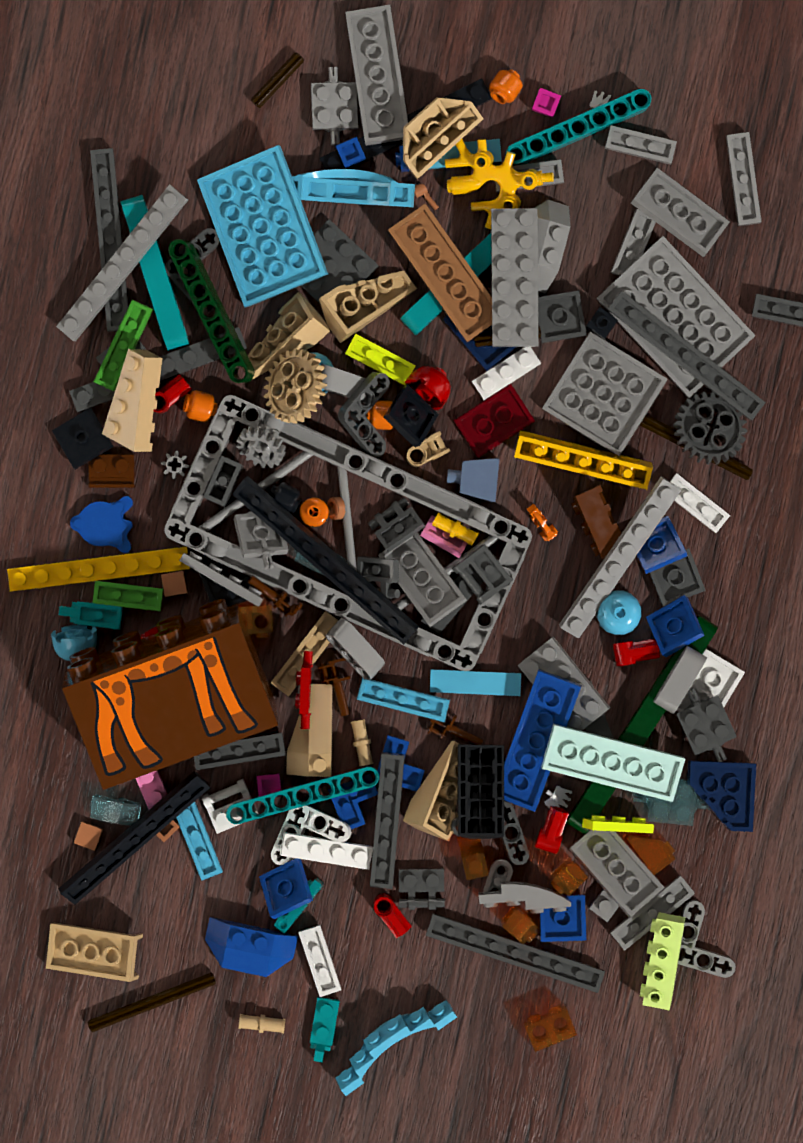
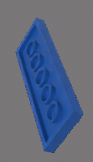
[504,669,582,812]

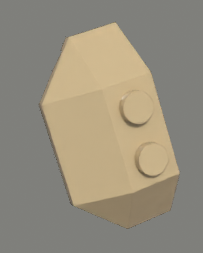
[403,97,483,179]

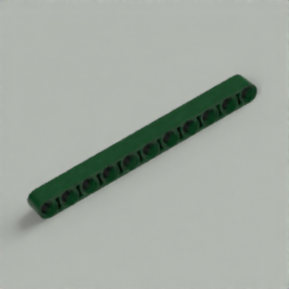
[566,615,718,835]

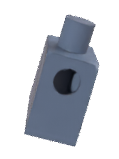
[447,458,500,502]

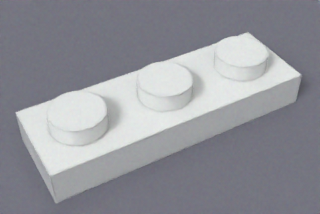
[472,347,541,401]
[670,473,730,533]
[298,924,341,997]

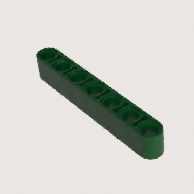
[169,239,255,383]

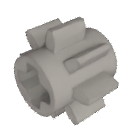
[161,451,190,479]

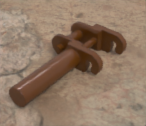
[247,575,303,617]
[318,658,351,716]
[426,714,483,745]

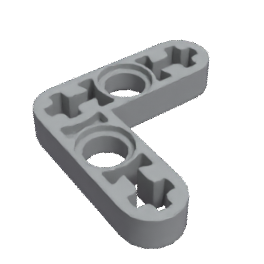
[678,900,736,978]

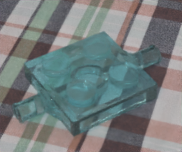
[633,779,710,826]

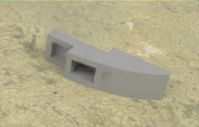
[478,881,571,913]

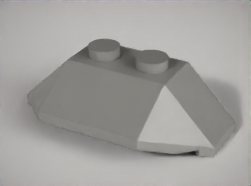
[535,200,571,294]

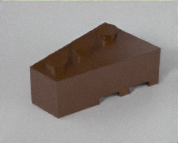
[571,485,621,559]

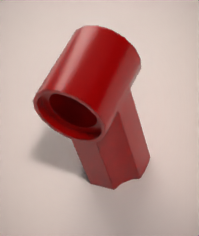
[153,374,192,414]
[613,639,660,666]
[535,806,569,854]
[374,893,412,939]

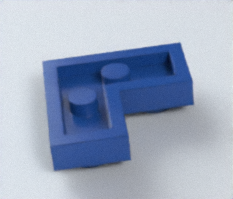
[375,735,425,792]
[328,773,378,830]

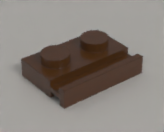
[89,455,135,488]

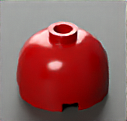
[405,366,451,410]

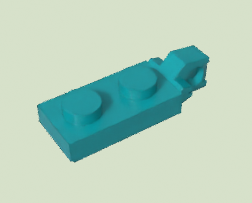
[58,601,123,630]
[274,878,324,934]
[310,997,340,1062]

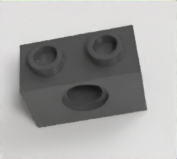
[203,456,244,507]

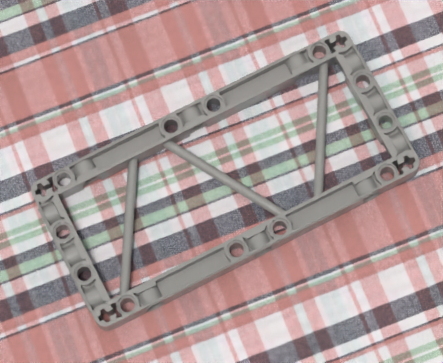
[164,395,532,671]

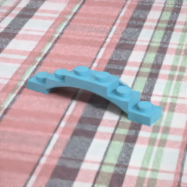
[292,169,415,207]
[336,1000,457,1096]

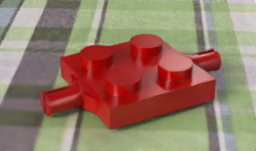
[295,651,313,729]

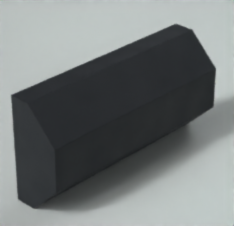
[458,744,504,839]

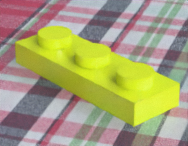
[345,334,416,386]
[582,815,654,833]

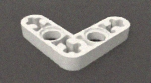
[271,805,351,865]

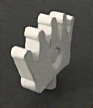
[589,91,619,117]
[544,786,572,809]

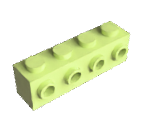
[640,912,686,1010]

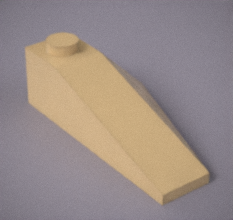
[242,292,330,379]
[287,684,333,777]
[403,741,458,841]

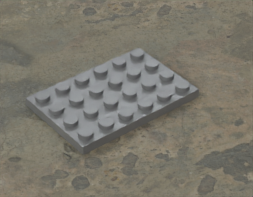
[596,236,755,398]

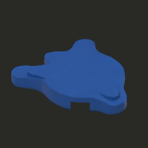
[70,496,133,553]

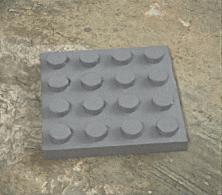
[542,332,668,456]

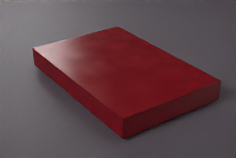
[454,383,535,458]

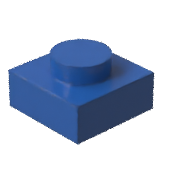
[336,137,366,168]
[395,146,410,172]

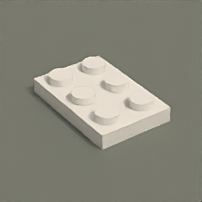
[676,649,745,712]

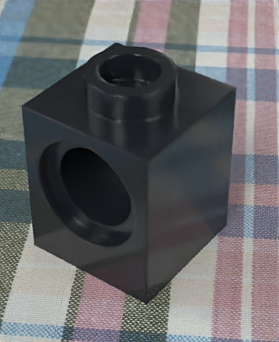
[585,307,618,340]

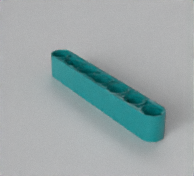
[505,89,652,166]
[121,194,189,350]
[400,233,492,336]
[226,766,380,824]

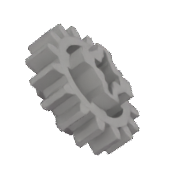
[236,426,286,468]

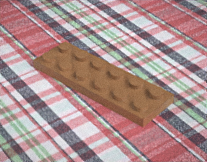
[388,204,492,342]

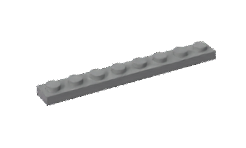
[56,184,188,341]
[559,476,681,639]

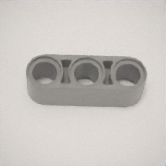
[321,364,372,403]
[326,618,385,681]
[653,645,707,714]

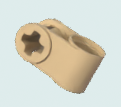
[406,431,450,467]

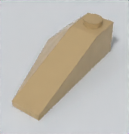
[319,271,417,343]

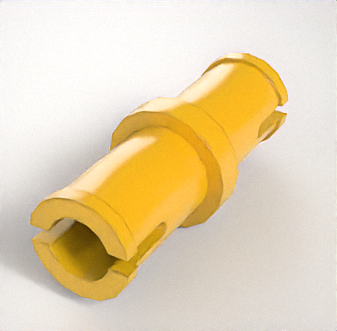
[432,512,479,546]

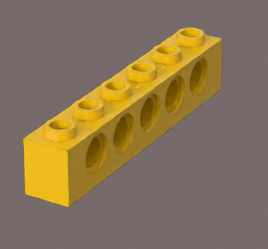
[514,430,653,490]

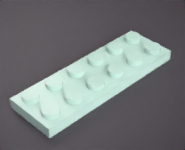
[541,723,685,802]

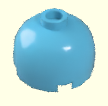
[596,590,641,635]
[51,625,98,661]

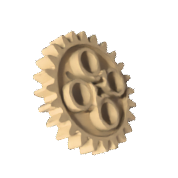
[264,349,327,424]

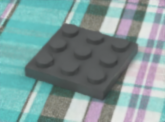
[301,219,379,305]

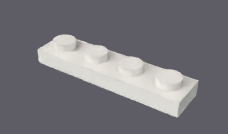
[280,832,373,870]

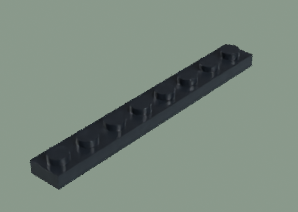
[319,78,492,170]
[58,771,211,905]

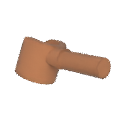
[414,183,439,211]

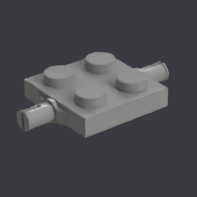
[311,67,358,146]
[233,511,288,570]

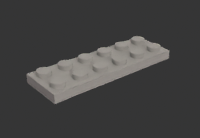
[345,5,408,146]
[491,208,539,347]

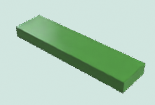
[94,300,153,392]

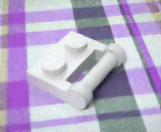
[201,779,258,834]

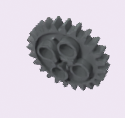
[673,391,748,465]

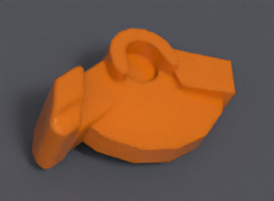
[527,504,558,541]

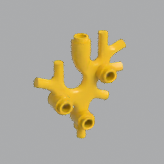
[445,139,554,229]

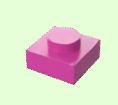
[532,88,561,118]
[257,773,282,797]

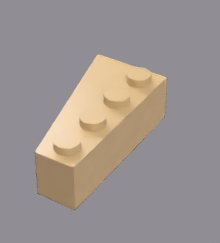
[102,349,162,452]

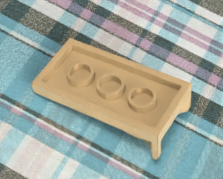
[46,922,143,982]

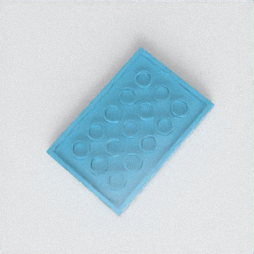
[197,145,328,307]

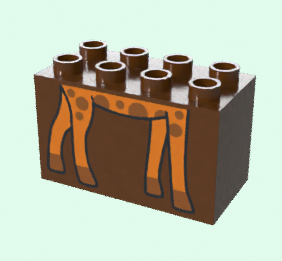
[62,599,278,790]

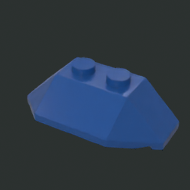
[205,917,298,977]

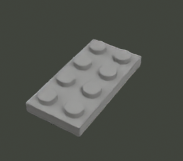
[631,168,730,257]
[378,533,467,627]
[518,637,610,731]
[569,830,665,918]

